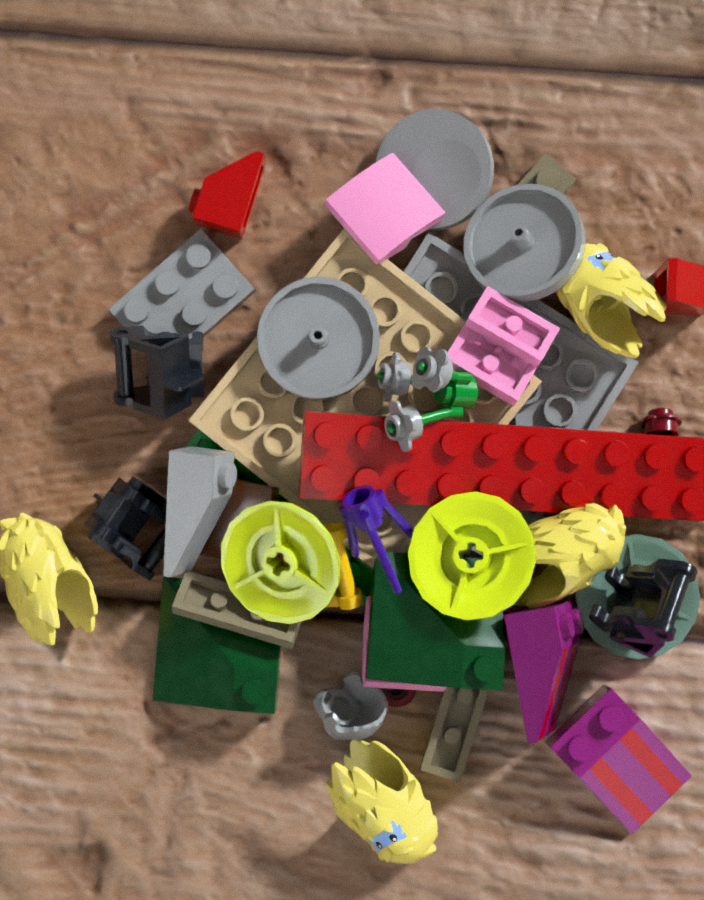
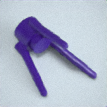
[339,486,414,594]

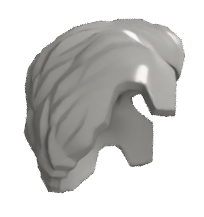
[313,672,388,741]

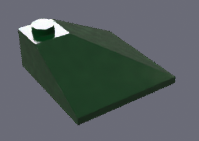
[365,551,506,691]
[152,576,282,714]

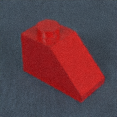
[189,151,266,239]
[653,258,704,315]

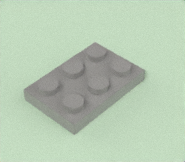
[109,229,256,339]

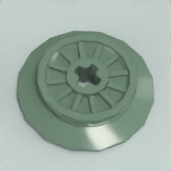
[575,534,700,659]

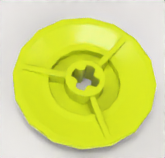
[408,491,536,621]
[221,501,340,624]

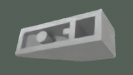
[163,446,237,577]

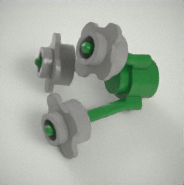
[377,347,478,452]

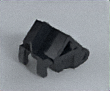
[109,325,206,420]
[84,476,167,581]
[589,558,698,658]

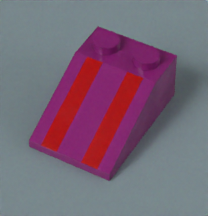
[504,600,584,744]
[545,685,692,834]

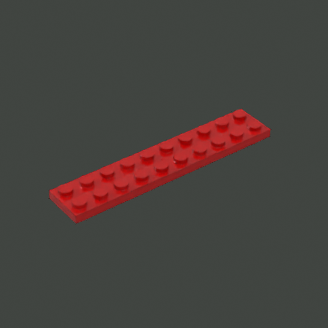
[298,411,704,521]

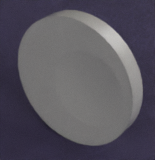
[376,109,494,230]
[463,184,586,302]
[257,277,380,400]

